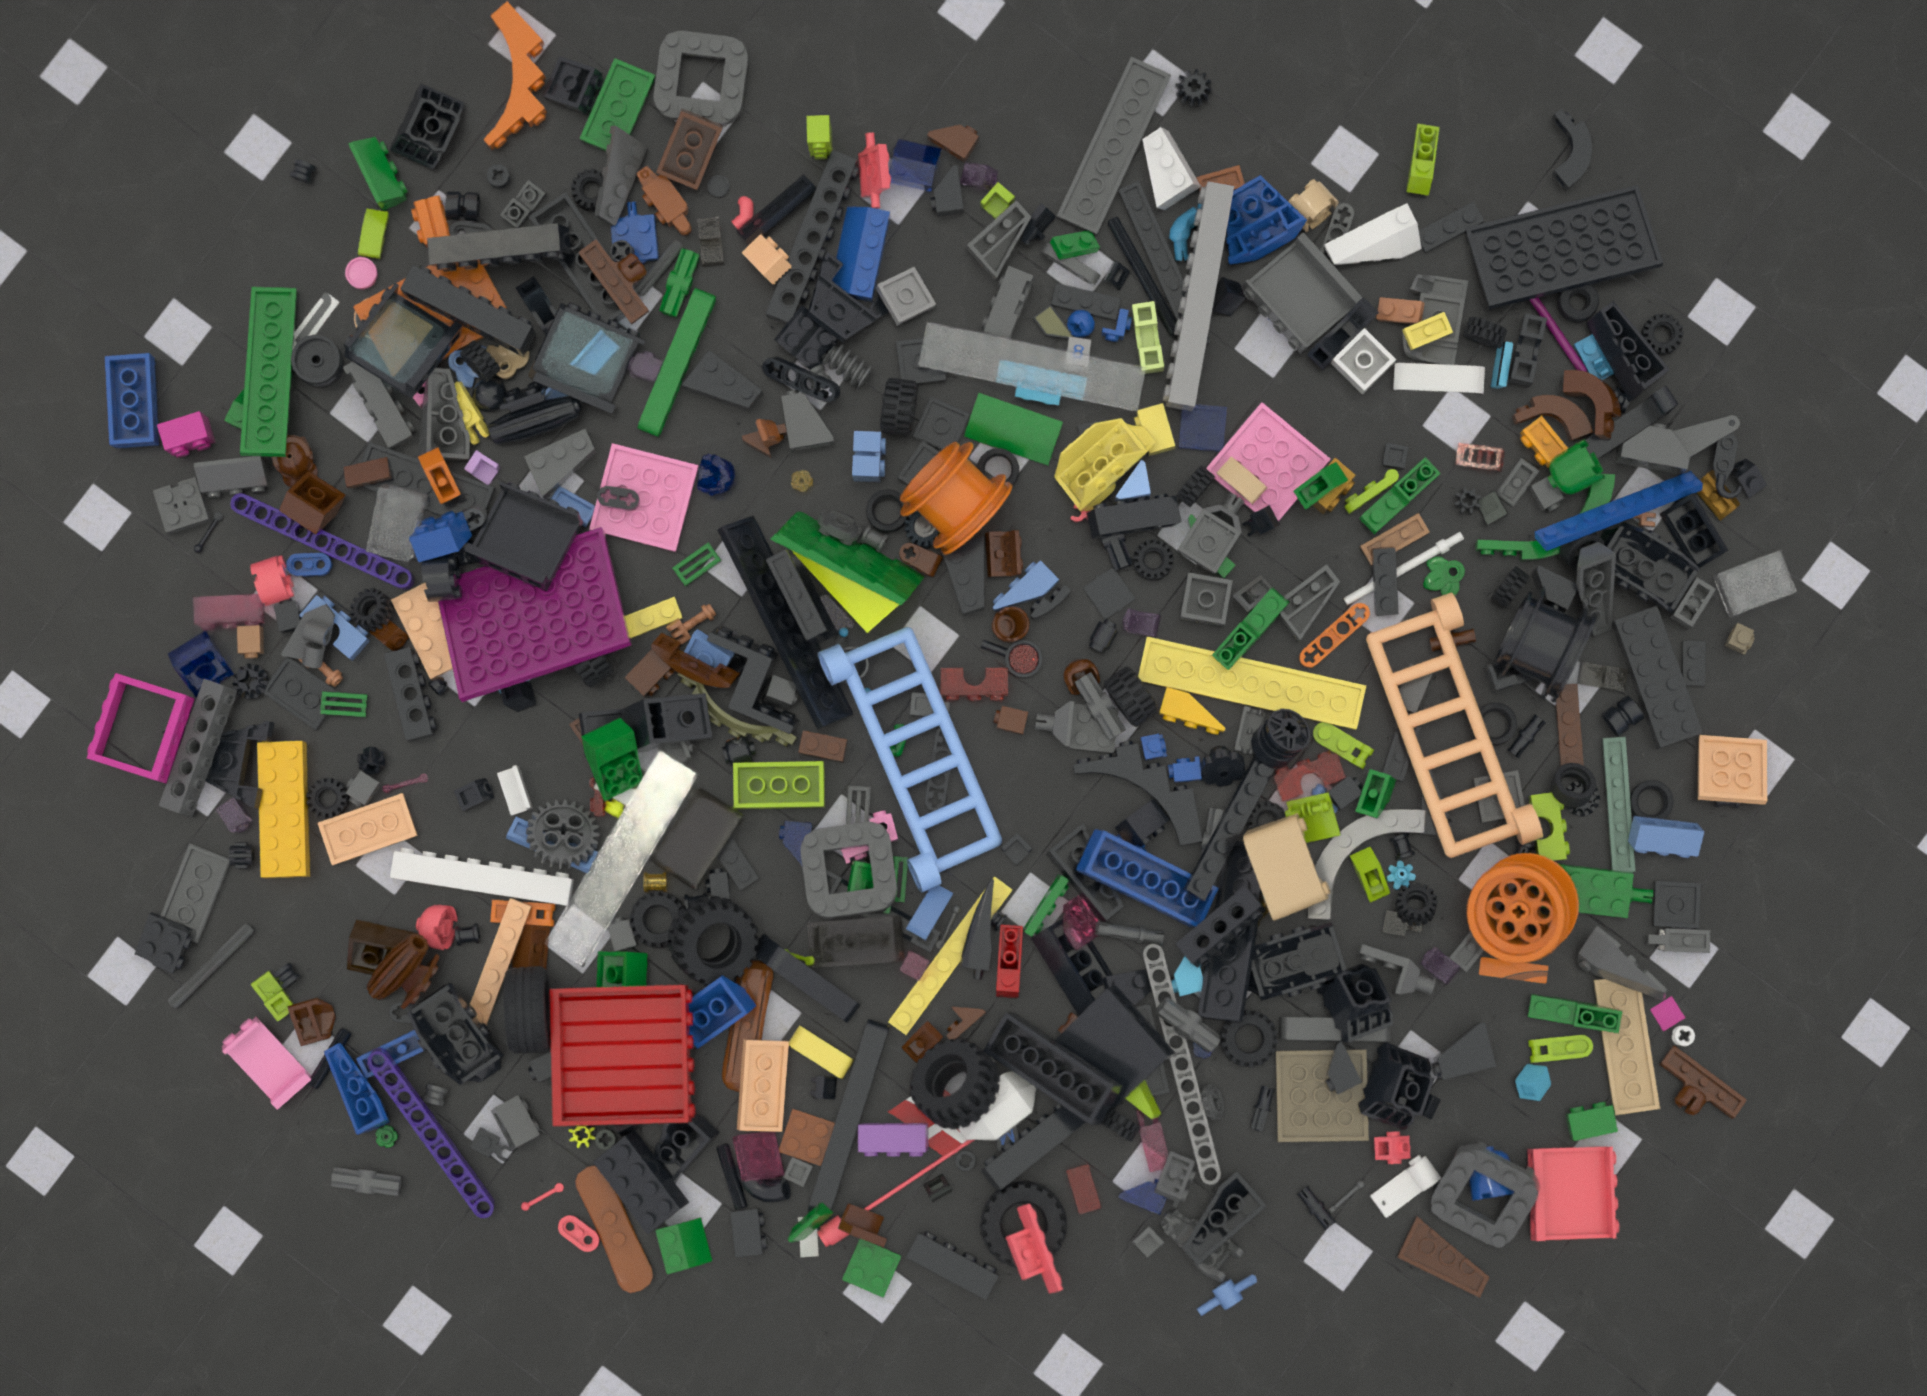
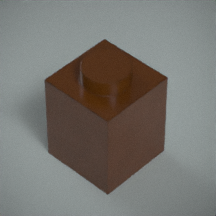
[994,706,1028,735]

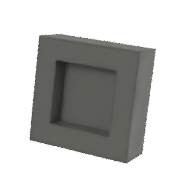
[783,1157,813,1187]

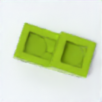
[358,209,389,258]
[251,970,293,1022]

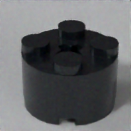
[422,554,462,602]

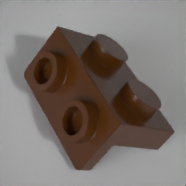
[985,530,1023,577]

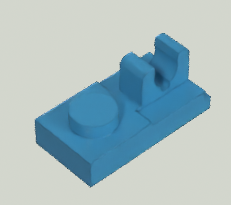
[1573,334,1614,380]

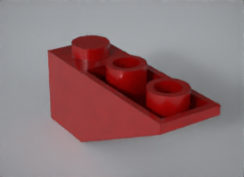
[996,925,1023,998]

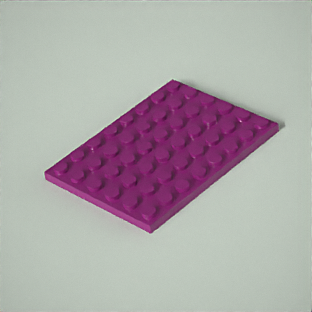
[438,527,631,702]

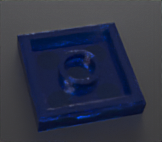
[1178,404,1227,452]

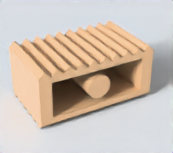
[742,234,791,284]

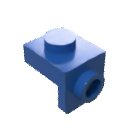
[1102,309,1132,342]

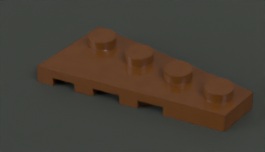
[1397,1216,1489,1298]

